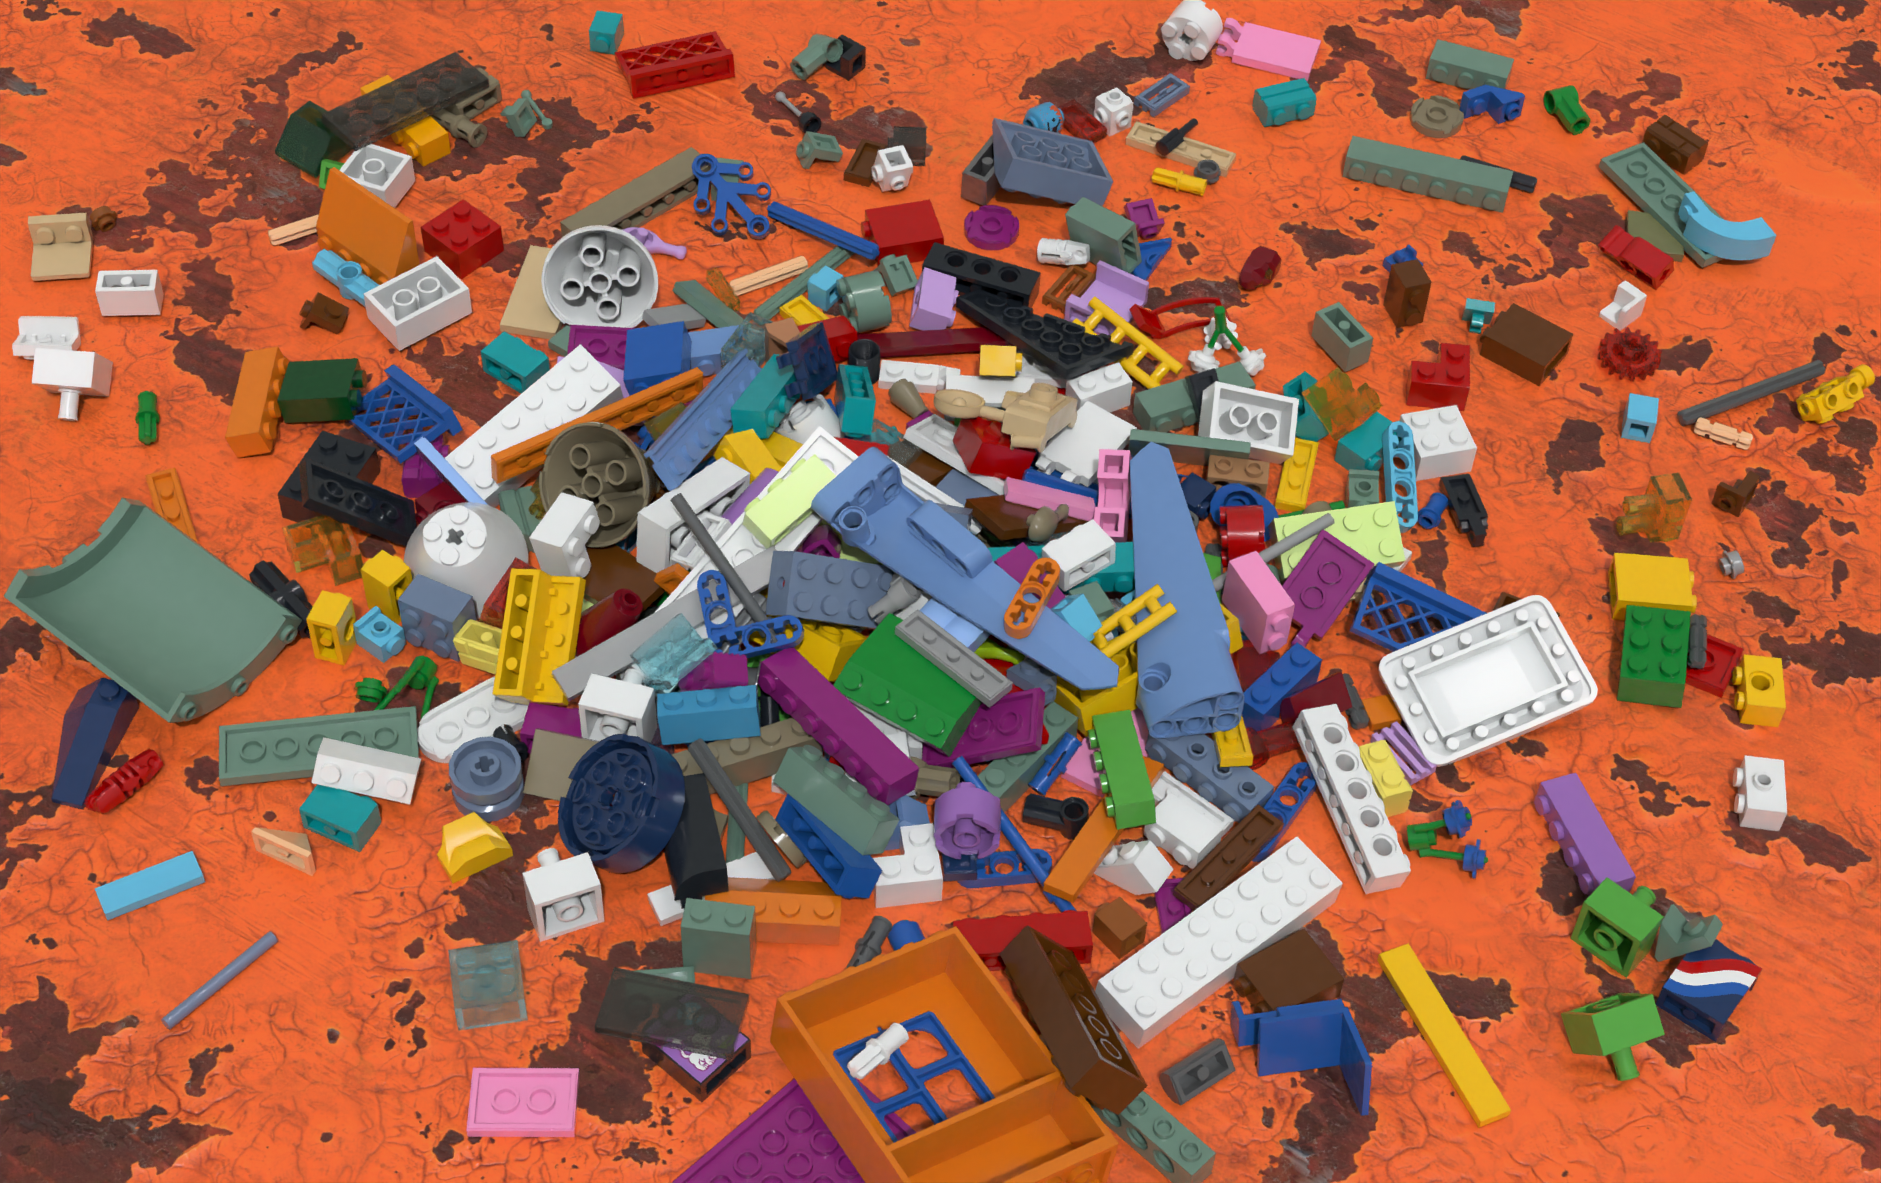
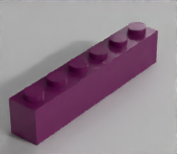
[758,647,919,805]

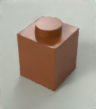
[1093,897,1147,959]

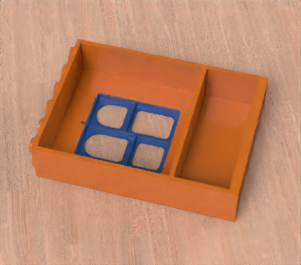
[770,926,1119,1183]

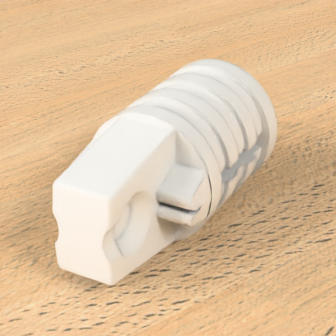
[1037,238,1090,265]

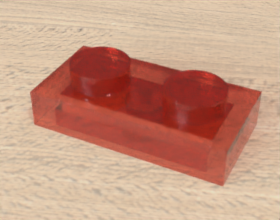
[1057,99,1107,143]

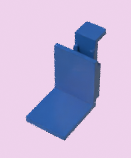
[1231,999,1372,1116]

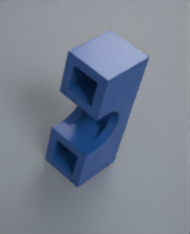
[1242,643,1322,738]

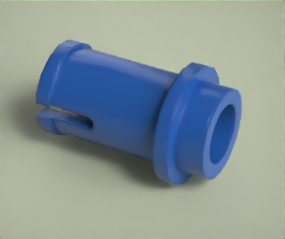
[1418,492,1449,529]

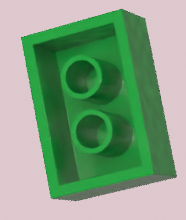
[1617,605,1691,708]

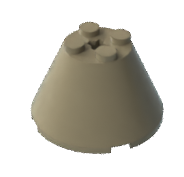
[539,422,660,548]

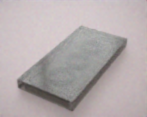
[594,967,749,1061]

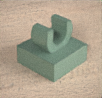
[500,98,537,137]

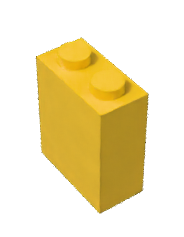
[1608,553,1697,620]

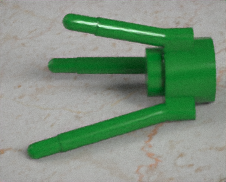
[374,656,439,719]

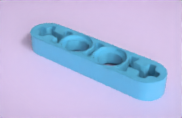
[1382,421,1418,533]

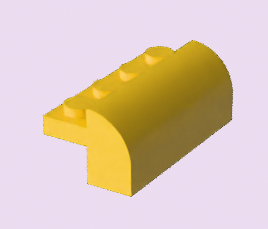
[492,568,586,706]

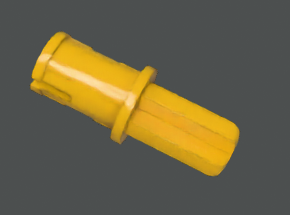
[1152,168,1207,197]

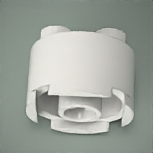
[1161,0,1223,61]
[774,394,845,444]

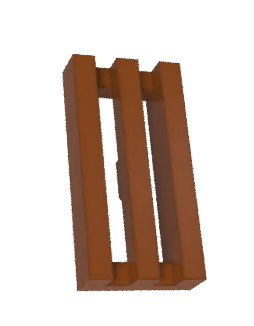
[1042,265,1096,314]

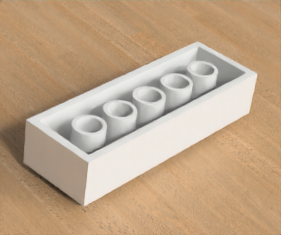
[445,344,623,508]

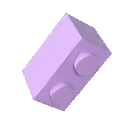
[909,267,959,331]

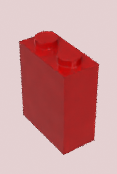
[861,199,944,267]

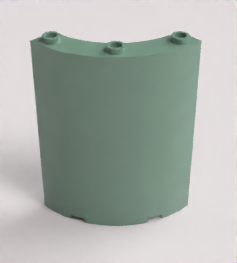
[4,497,302,723]

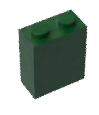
[277,358,367,423]

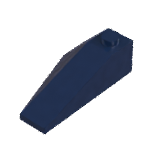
[51,678,139,810]

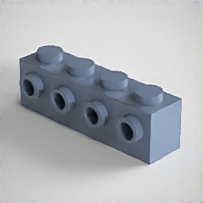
[1145,734,1274,823]

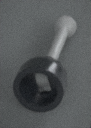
[775,91,821,133]

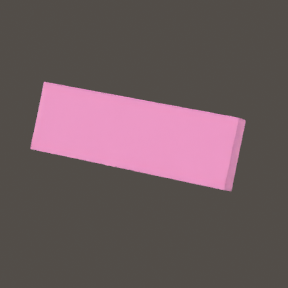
[1003,477,1095,521]

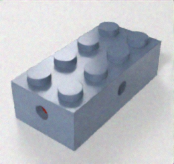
[765,551,894,630]

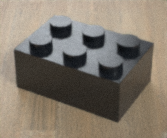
[278,431,380,535]

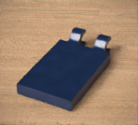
[776,322,838,400]

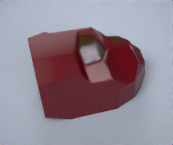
[1239,246,1282,290]

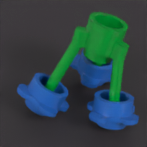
[1407,800,1488,879]

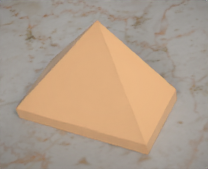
[251,827,316,876]

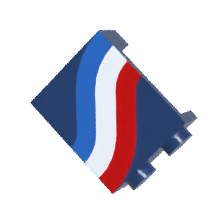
[1656,939,1762,1042]

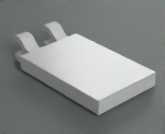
[1035,401,1137,487]

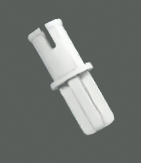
[847,1023,909,1079]

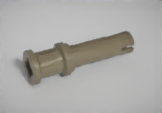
[415,97,487,148]

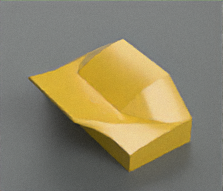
[437,812,513,884]

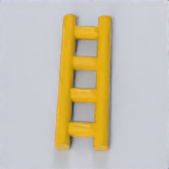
[1072,296,1184,389]
[1070,583,1177,685]

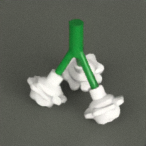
[1188,306,1266,376]

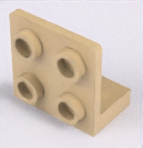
[28,213,93,281]

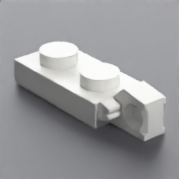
[878,360,961,394]

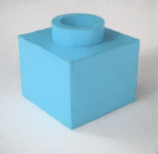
[807,265,844,311]

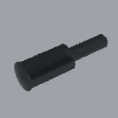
[1155,118,1198,156]

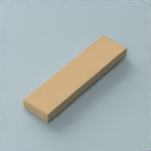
[1125,121,1236,177]

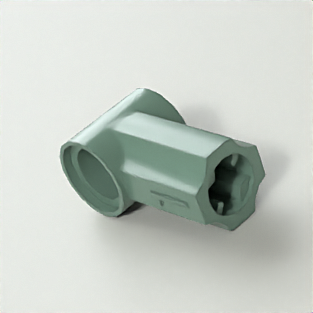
[790,34,843,80]

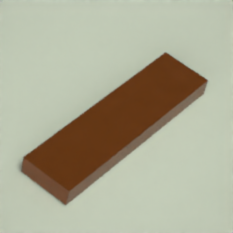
[1173,804,1284,911]

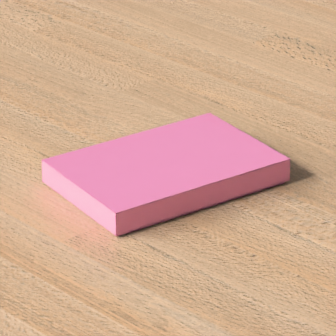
[466,1068,580,1137]

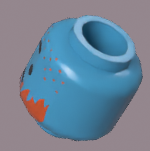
[1023,102,1064,133]

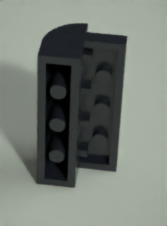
[663,773,729,909]

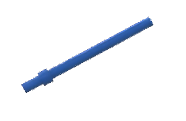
[952,756,1077,912]

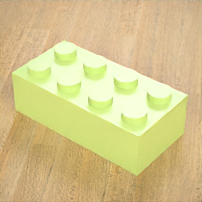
[1268,501,1406,585]

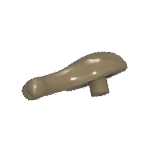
[1026,504,1069,542]

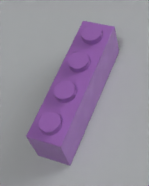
[1534,773,1636,897]

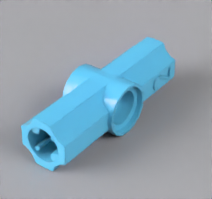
[312,249,379,307]

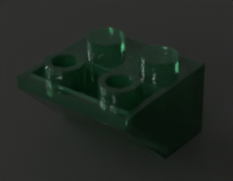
[275,101,354,178]

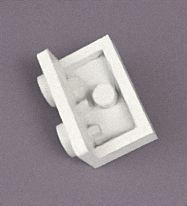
[12,316,81,359]

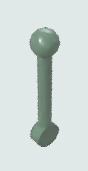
[521,90,553,129]

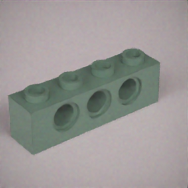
[1085,1091,1216,1183]

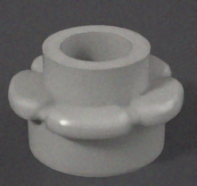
[1718,550,1744,579]

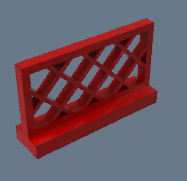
[614,31,735,99]

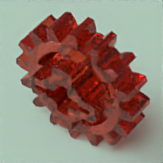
[1597,327,1662,382]

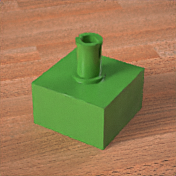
[1570,877,1664,978]
[1561,993,1665,1081]

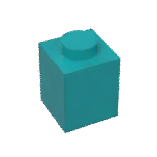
[589,10,624,55]

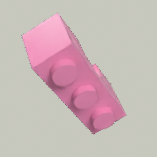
[1094,449,1132,543]

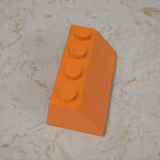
[705,877,842,946]

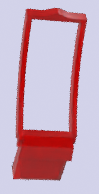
[1129,297,1231,339]

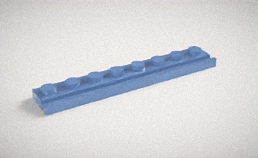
[643,348,762,491]

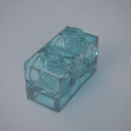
[721,312,773,369]

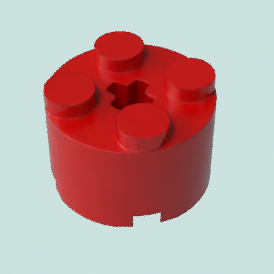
[1219,505,1265,567]

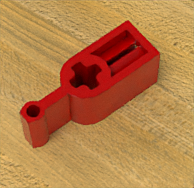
[1598,225,1674,290]

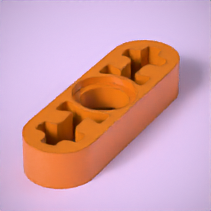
[1004,558,1060,639]

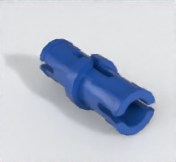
[1028,732,1082,797]

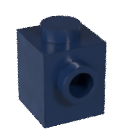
[1181,472,1216,521]

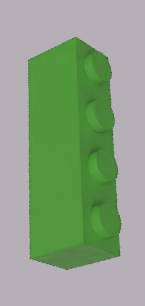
[1088,710,1156,830]

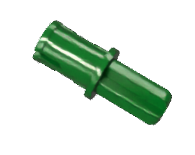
[135,391,160,445]

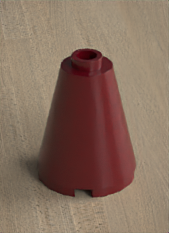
[575,588,643,657]

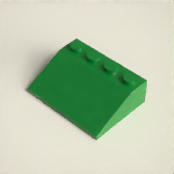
[833,612,982,757]

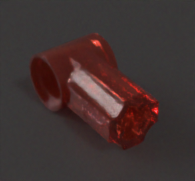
[1246,722,1299,770]

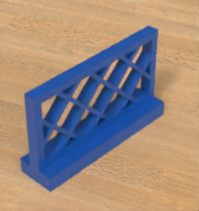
[347,364,463,464]
[1349,562,1487,652]

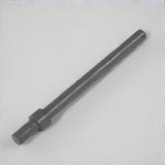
[670,493,782,653]

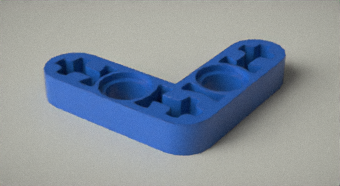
[697,570,804,658]
[958,849,1052,889]

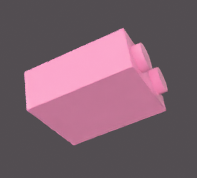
[1222,551,1295,654]

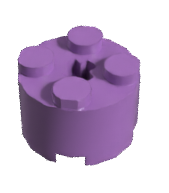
[933,782,1001,859]

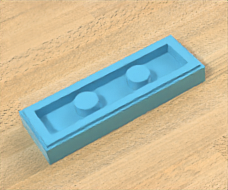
[95,851,205,921]

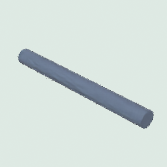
[161,931,278,1030]

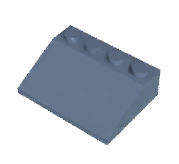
[992,118,1113,206]

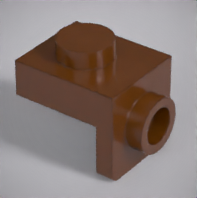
[299,292,349,334]

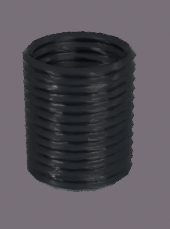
[848,339,880,384]

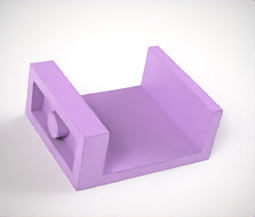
[1064,260,1149,336]

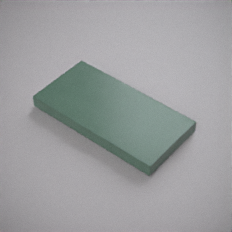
[1128,429,1251,466]

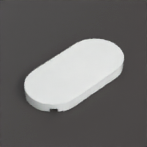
[418,677,529,763]

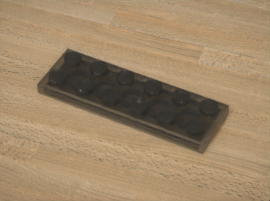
[321,52,489,151]

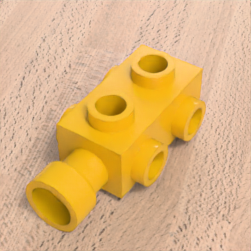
[1796,364,1875,424]

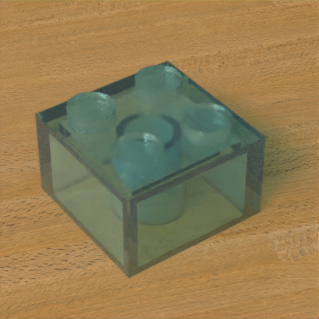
[448,940,528,1031]

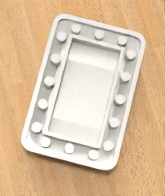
[1378,595,1598,767]

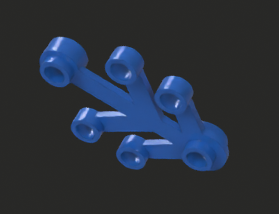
[692,154,771,239]

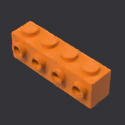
[225,346,289,458]

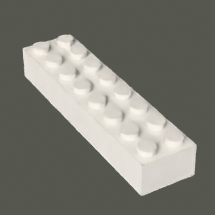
[1095,837,1343,1049]

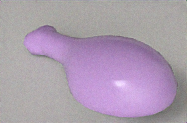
[622,227,687,259]

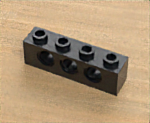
[922,242,1041,308]

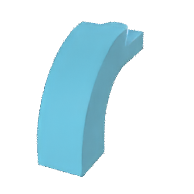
[1678,191,1777,260]

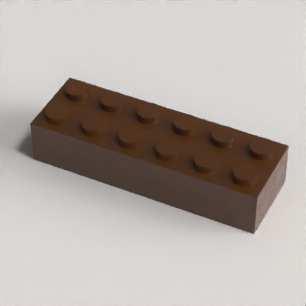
[1000,925,1148,1115]

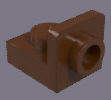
[1712,471,1761,517]

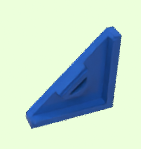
[1130,237,1172,281]

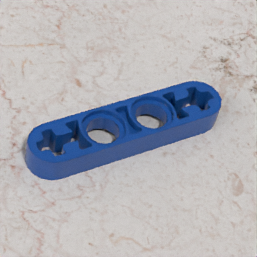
[1252,762,1318,862]

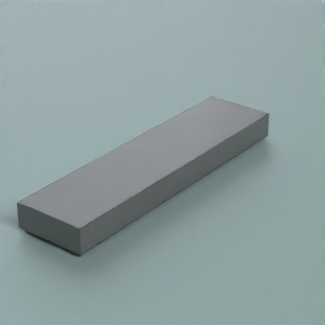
[895,610,1013,708]

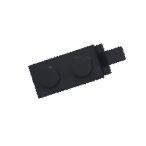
[1439,474,1488,547]

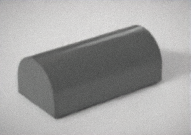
[1159,1038,1236,1105]

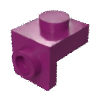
[1124,198,1165,239]

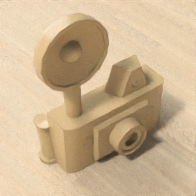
[933,383,1077,453]

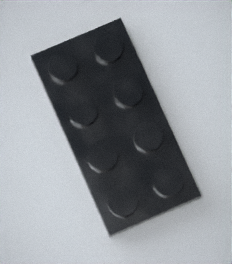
[299,457,417,547]

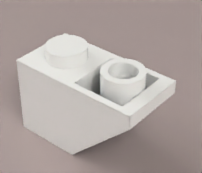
[1094,840,1173,895]

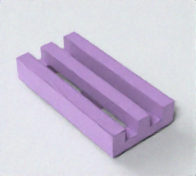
[1370,721,1437,786]

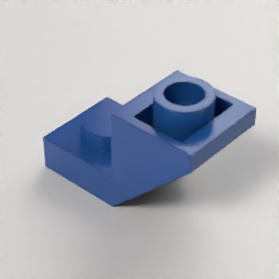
[1459,85,1525,124]

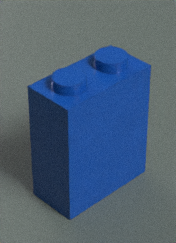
[623,321,692,395]

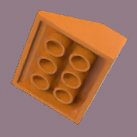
[316,167,420,285]

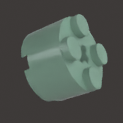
[836,270,892,334]

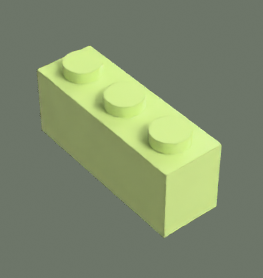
[743,454,836,549]

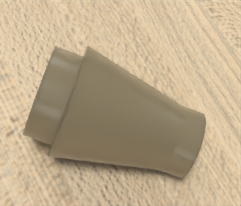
[888,379,929,419]

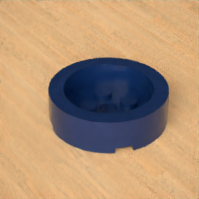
[558,733,685,874]

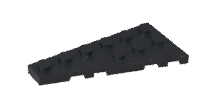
[956,289,1134,380]

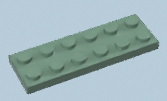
[1599,142,1724,268]
[219,706,419,786]

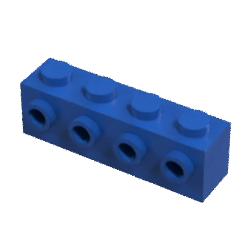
[775,794,883,899]

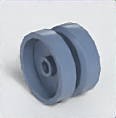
[449,737,525,822]

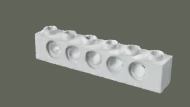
[1292,704,1411,894]

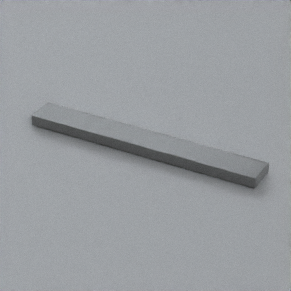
[552,546,777,701]

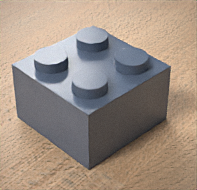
[398,574,476,662]

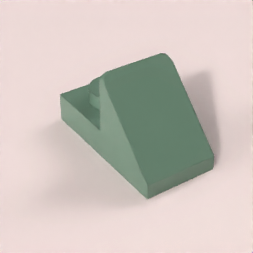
[1655,904,1723,962]

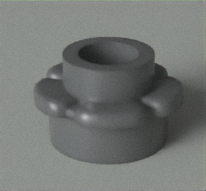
[1194,159,1221,185]

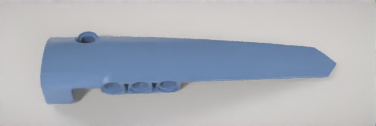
[1129,442,1245,738]
[811,447,1119,690]

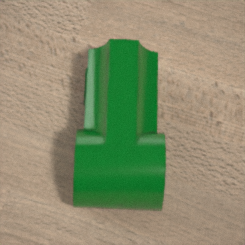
[1543,85,1591,135]

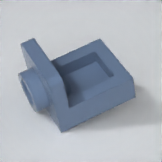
[1007,658,1057,706]

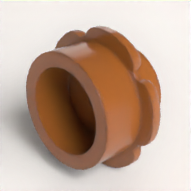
[90,206,118,232]

